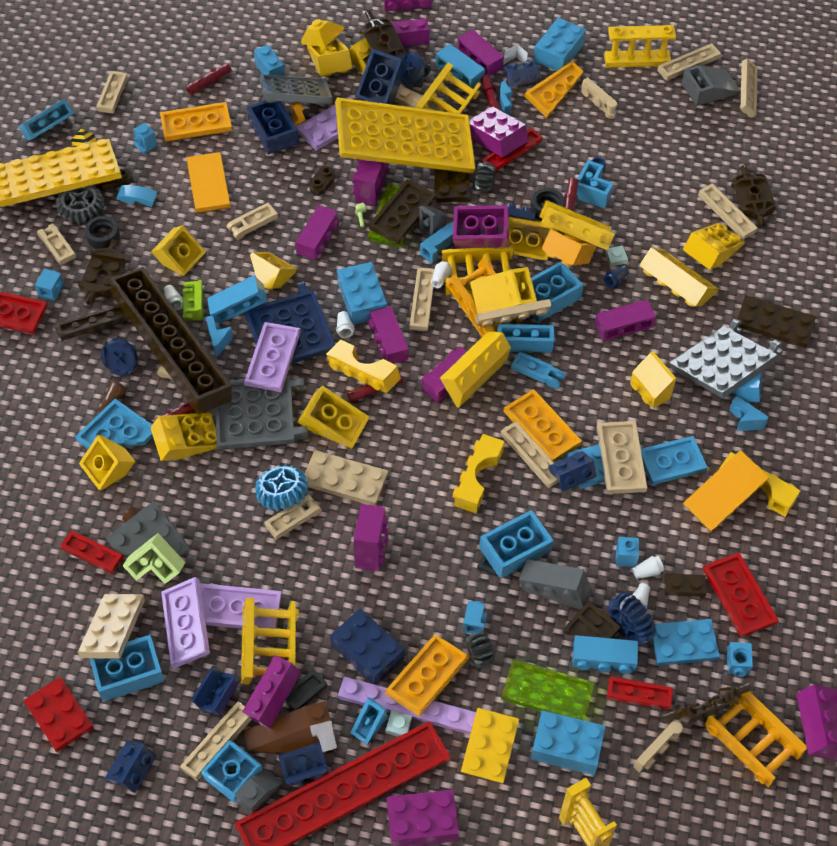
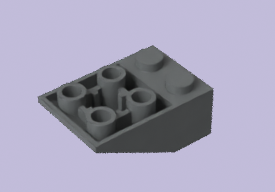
[682,65,741,106]

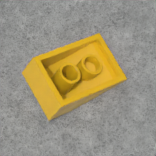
[307,38,352,77]
[298,386,369,448]

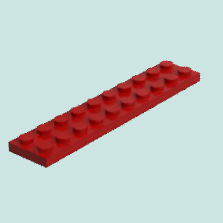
[234,721,451,846]

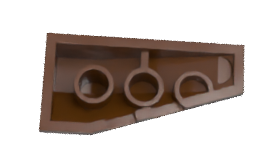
[243,701,337,754]

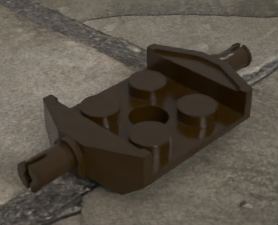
[360,10,406,58]
[731,165,776,228]
[77,239,127,306]
[660,682,752,724]

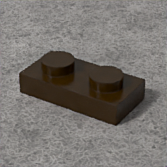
[664,573,707,597]

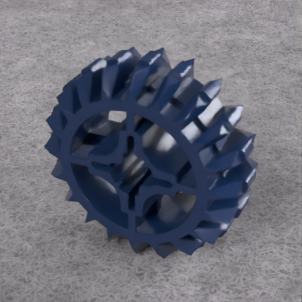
[608,591,656,646]

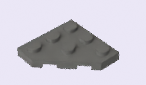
[106,501,191,557]

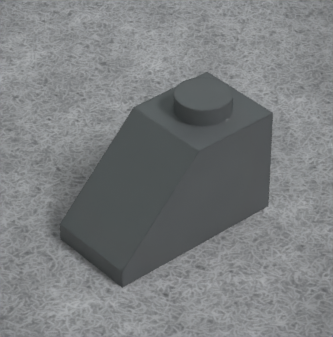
[419,205,446,237]
[235,770,283,814]

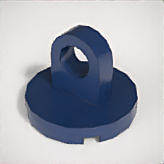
[401,52,431,86]
[101,338,138,376]

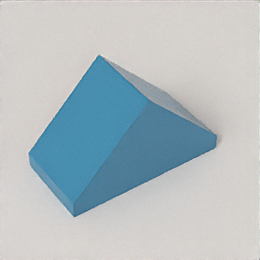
[350,697,387,745]

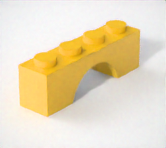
[326,340,401,393]
[452,434,505,514]
[719,452,800,517]

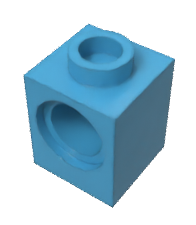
[35,269,64,301]
[616,537,639,567]
[727,642,753,677]

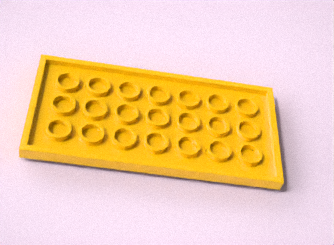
[335,97,475,173]
[0,139,122,207]

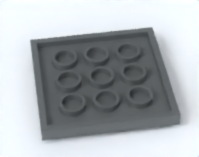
[260,74,332,106]

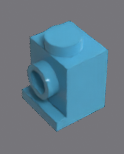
[133,122,158,154]
[463,601,487,634]

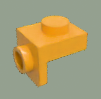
[289,102,306,126]

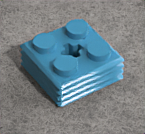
[201,740,263,803]

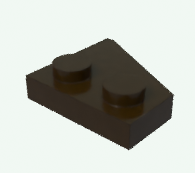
[563,601,621,639]

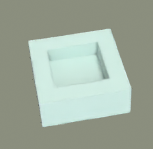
[605,246,628,267]
[386,711,412,737]

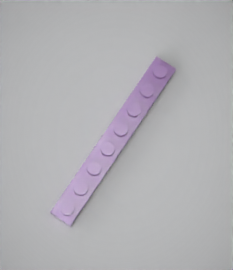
[338,677,476,735]

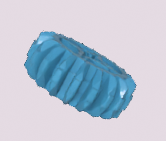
[255,464,308,512]

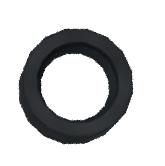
[531,188,565,220]
[85,216,120,249]

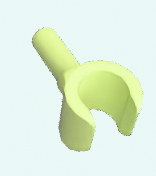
[355,203,367,227]

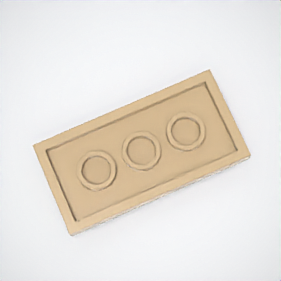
[597,421,647,494]
[305,450,388,506]
[78,594,145,659]

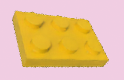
[461,708,519,784]

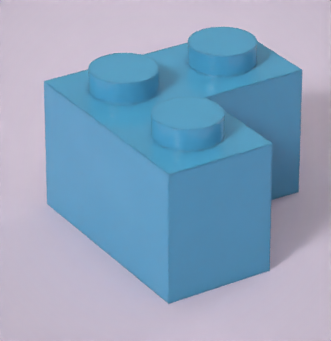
[577,160,613,209]

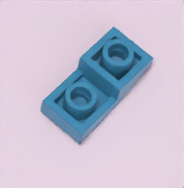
[500,81,512,116]
[117,185,157,207]

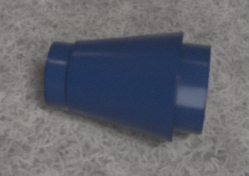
[603,265,629,288]

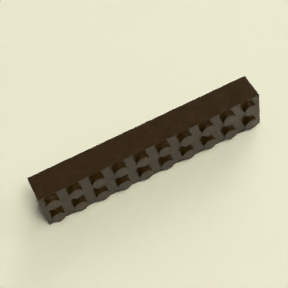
[110,267,232,415]

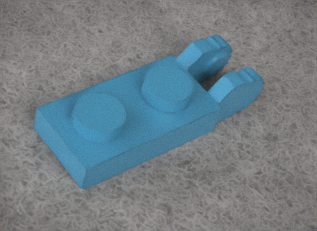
[511,351,565,389]

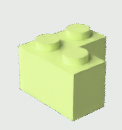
[123,533,185,584]

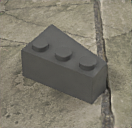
[519,559,592,610]

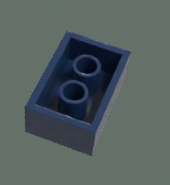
[355,49,408,105]
[247,100,299,155]
[330,608,405,685]

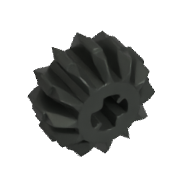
[475,162,496,192]
[466,632,495,668]

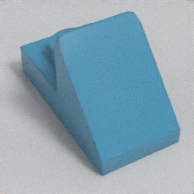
[206,315,233,357]
[729,396,769,431]

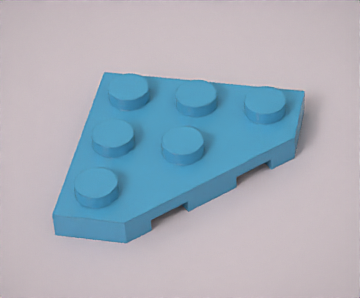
[75,399,153,449]

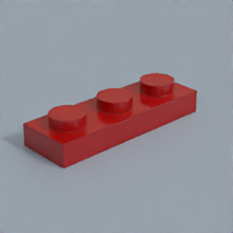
[60,530,123,574]
[606,676,673,710]

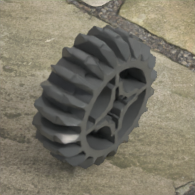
[56,185,104,225]

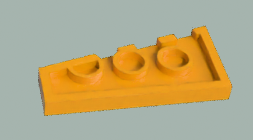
[524,61,583,118]

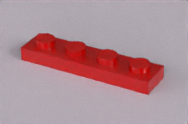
[481,127,543,172]

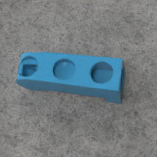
[420,221,454,264]

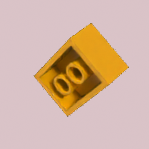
[542,229,597,267]

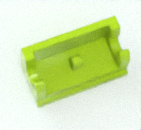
[183,280,204,321]

